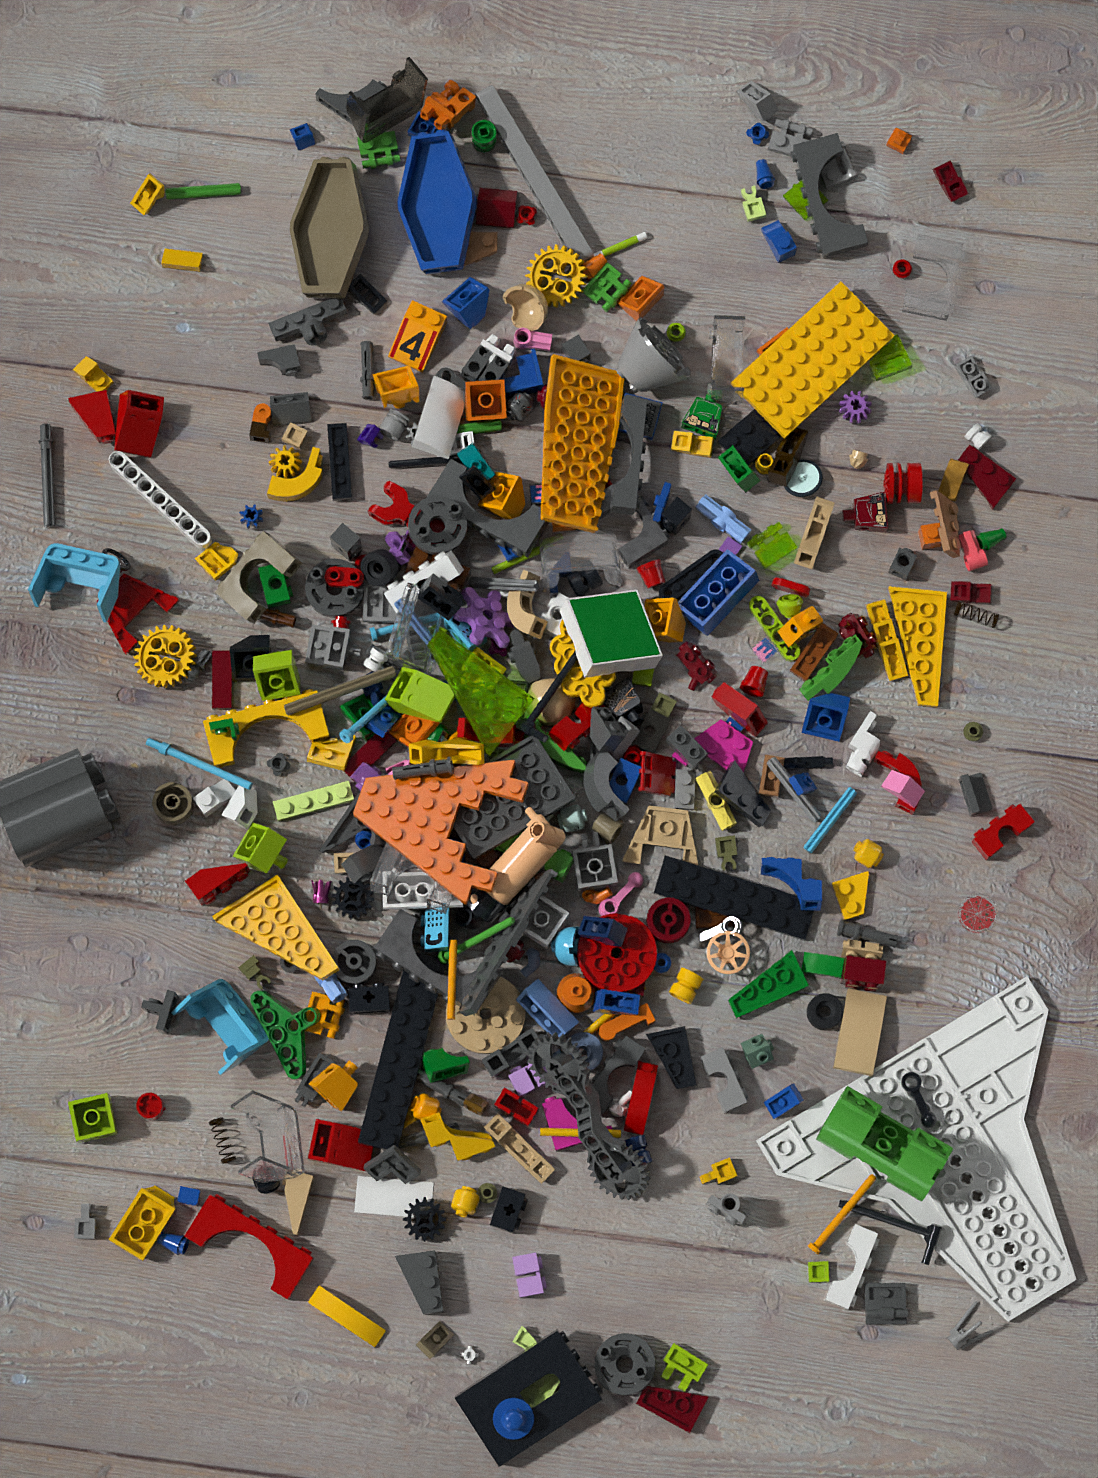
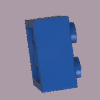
[407,111,438,137]

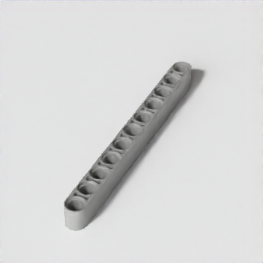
[475,85,594,262]

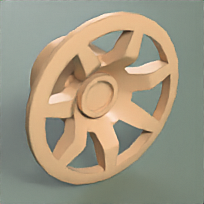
[706,931,750,974]

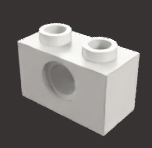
[540,593,568,638]

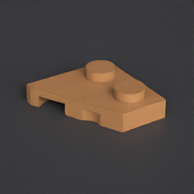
[463,232,497,269]

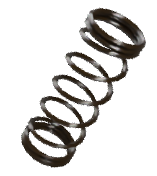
[954,601,999,629]
[208,1117,237,1164]

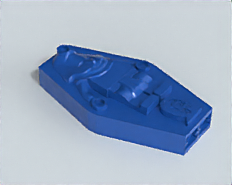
[397,130,477,274]

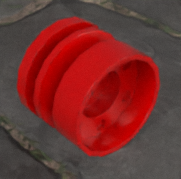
[883,463,923,504]

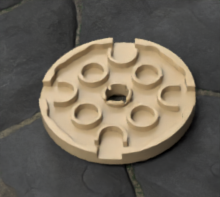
[446,977,525,1054]

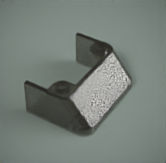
[346,57,428,143]

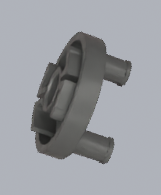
[408,496,467,555]
[305,559,364,618]
[594,1333,656,1396]

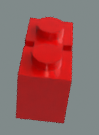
[494,1087,539,1127]

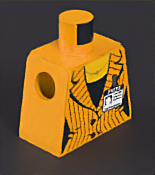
[778,606,823,648]

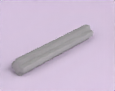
[767,757,821,822]

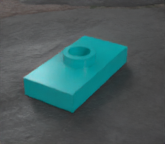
[457,443,495,478]

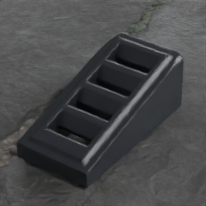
[348,274,387,314]

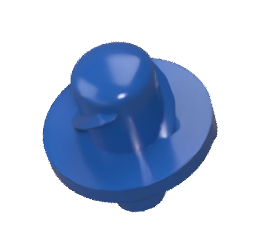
[493,1398,534,1440]

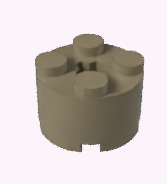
[152,782,194,825]

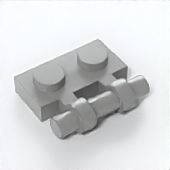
[768,119,813,157]

